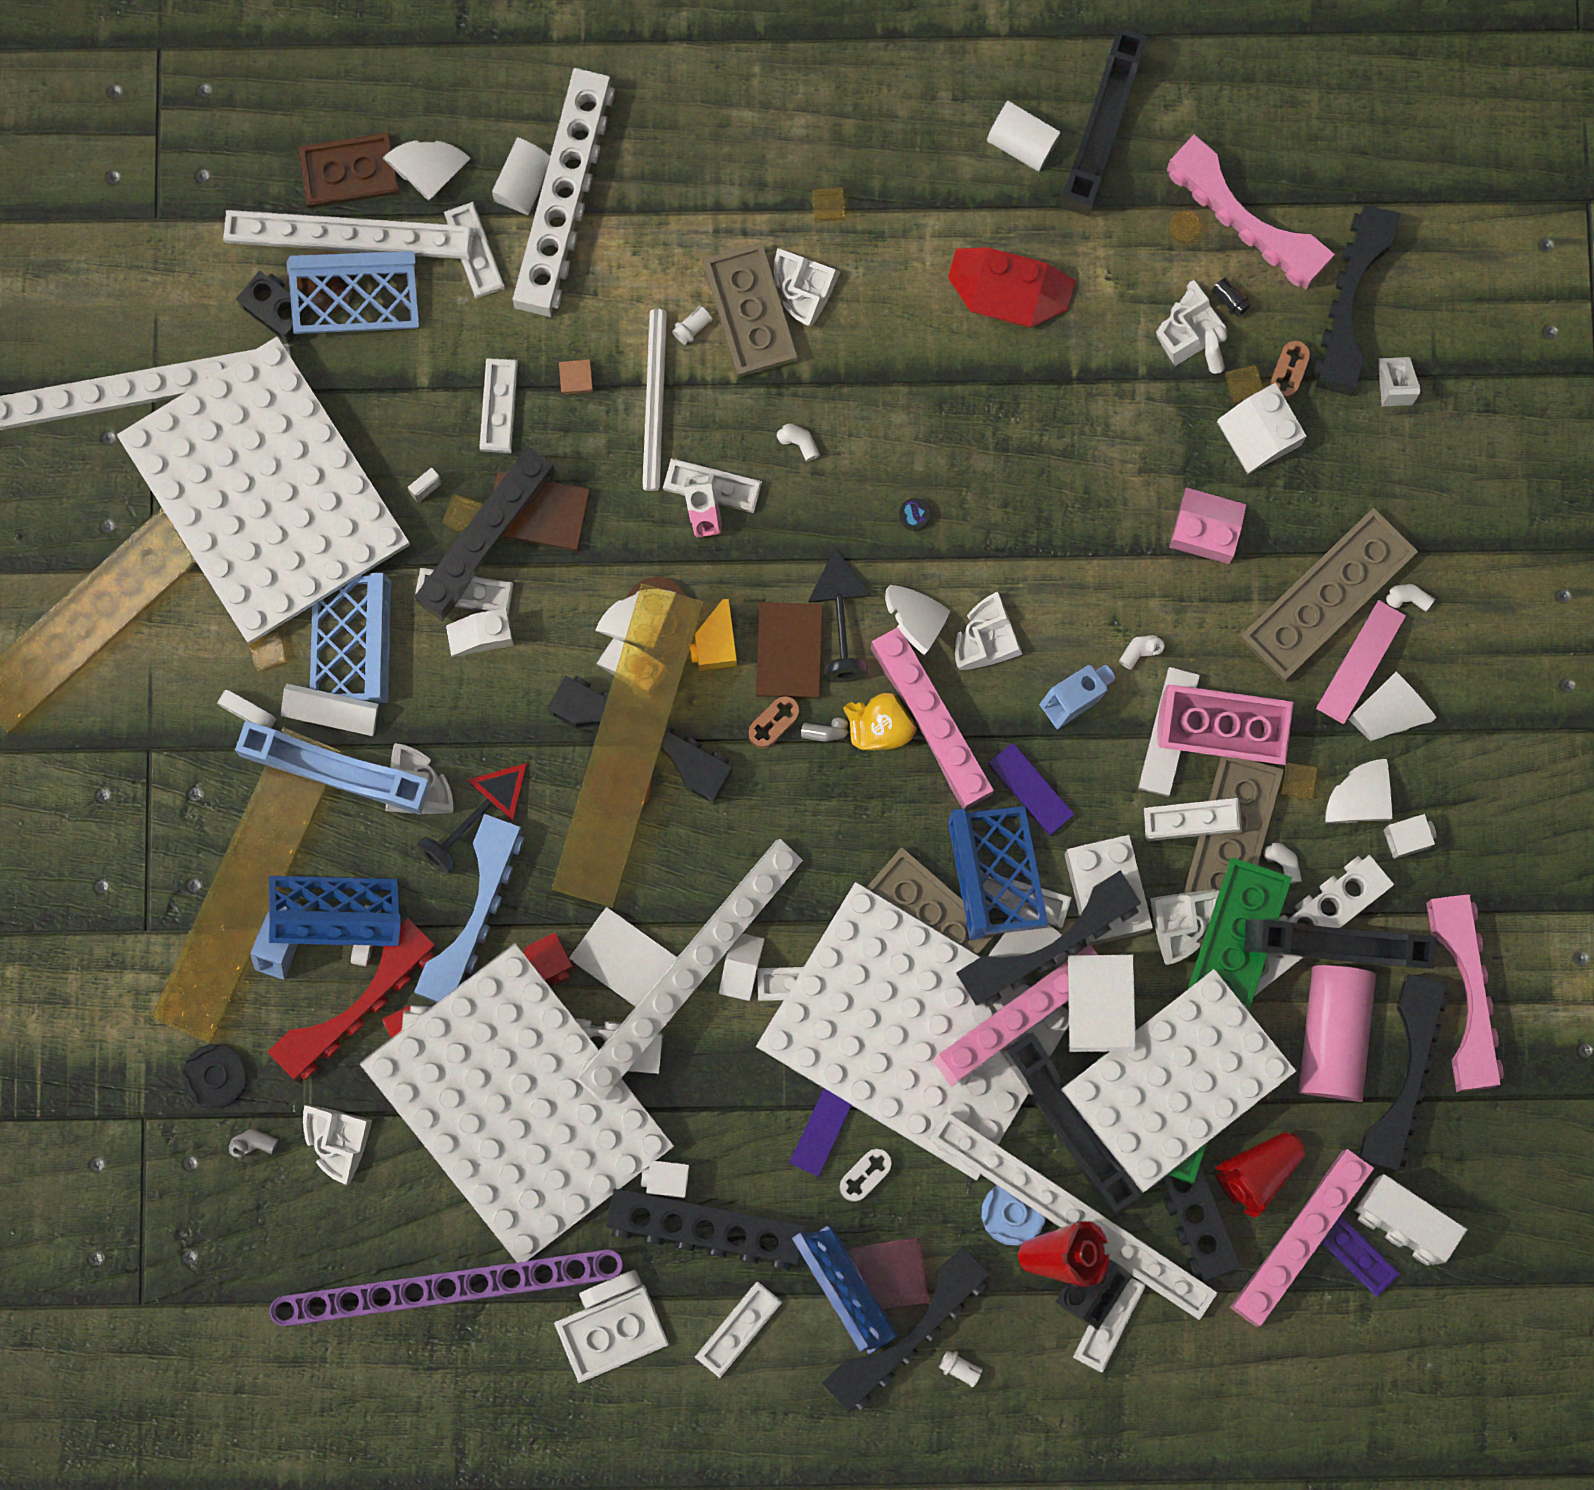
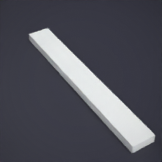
[223,210,473,259]

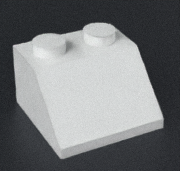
[1217,383,1307,474]

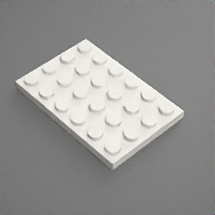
[1062,969,1296,1192]

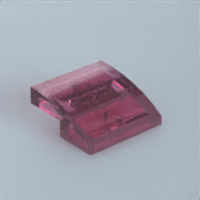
[850,1238,929,1310]

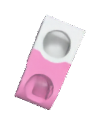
[683,473,722,538]

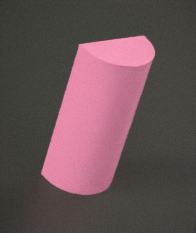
[1157,684,1294,765]
[1298,965,1377,1102]

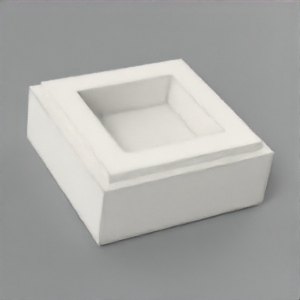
[408,467,441,503]

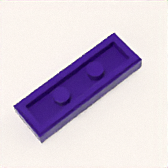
[988,743,1074,836]
[789,1088,851,1177]
[1321,1215,1400,1297]

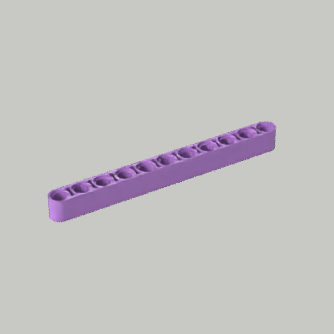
[270,1250,624,1326]

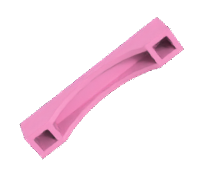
[1167,135,1335,289]
[871,627,994,811]
[1426,894,1504,1092]
[932,945,1098,1087]
[1230,1149,1374,1327]

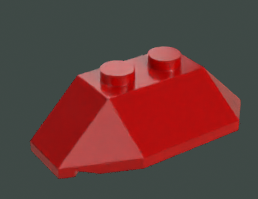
[948,247,1075,328]

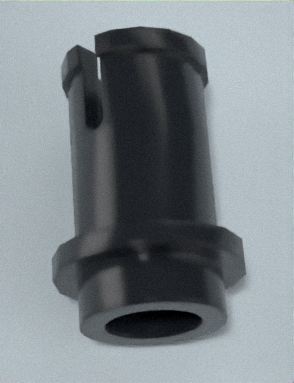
[1211,277,1251,317]

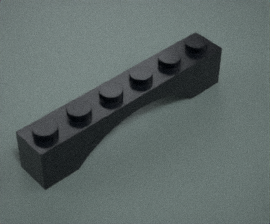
[1060,27,1148,217]
[1313,204,1400,396]
[414,446,555,622]
[547,676,732,805]
[956,870,1142,1008]
[1243,919,1437,969]
[1358,974,1449,1173]
[1001,1033,1142,1213]
[822,1246,990,1412]

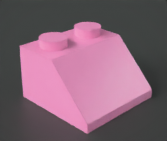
[1169,488,1246,564]

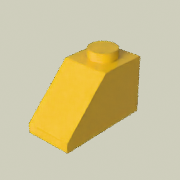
[690,599,737,671]

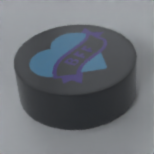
[899,498,931,531]

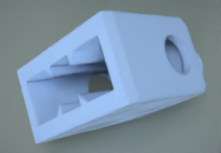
[1039,665,1115,730]
[250,901,302,980]

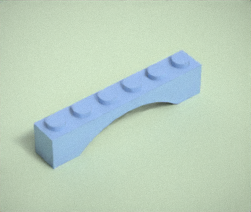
[235,720,431,815]
[414,814,525,1003]

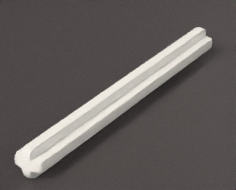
[643,309,667,491]

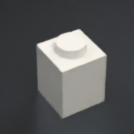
[1384,814,1437,860]
[641,1160,689,1199]

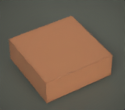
[559,360,593,395]

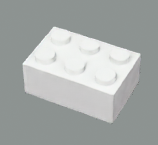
[1064,835,1153,946]
[1354,1175,1467,1266]

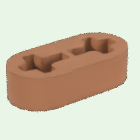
[1270,341,1310,400]
[748,696,799,749]

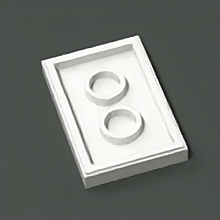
[569,907,677,1007]
[1068,955,1135,1052]
[554,1284,669,1383]

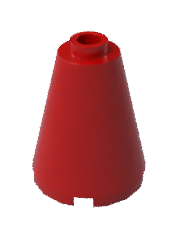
[1215,1132,1305,1218]
[1018,1221,1109,1287]

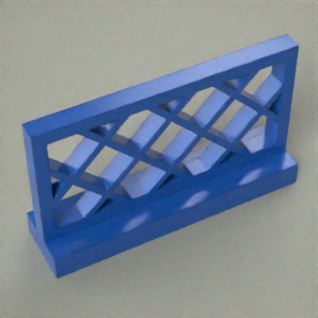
[948,806,1048,940]
[268,876,401,946]
[792,1225,899,1354]

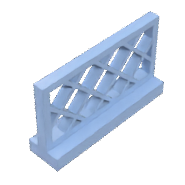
[286,251,419,334]
[310,573,392,703]

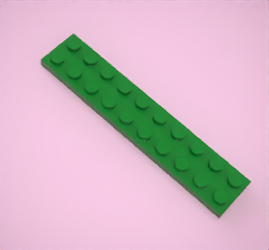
[1166,857,1292,1184]

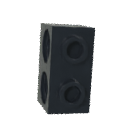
[236,271,311,344]
[1055,1259,1133,1330]

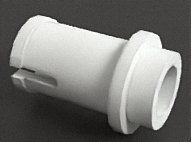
[672,306,712,345]
[939,1350,983,1387]

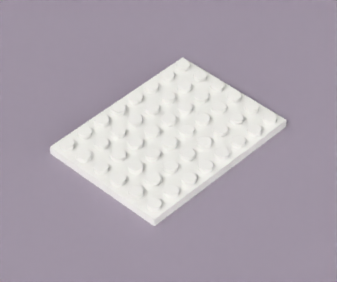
[117,337,410,645]
[756,882,1069,1180]
[360,943,674,1263]

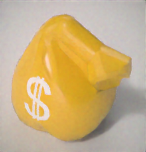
[843,693,917,750]

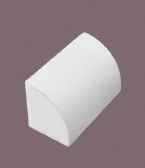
[987,101,1060,172]
[492,137,550,215]

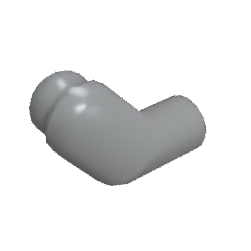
[801,717,849,742]
[229,1129,278,1158]

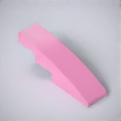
[1316,600,1406,724]

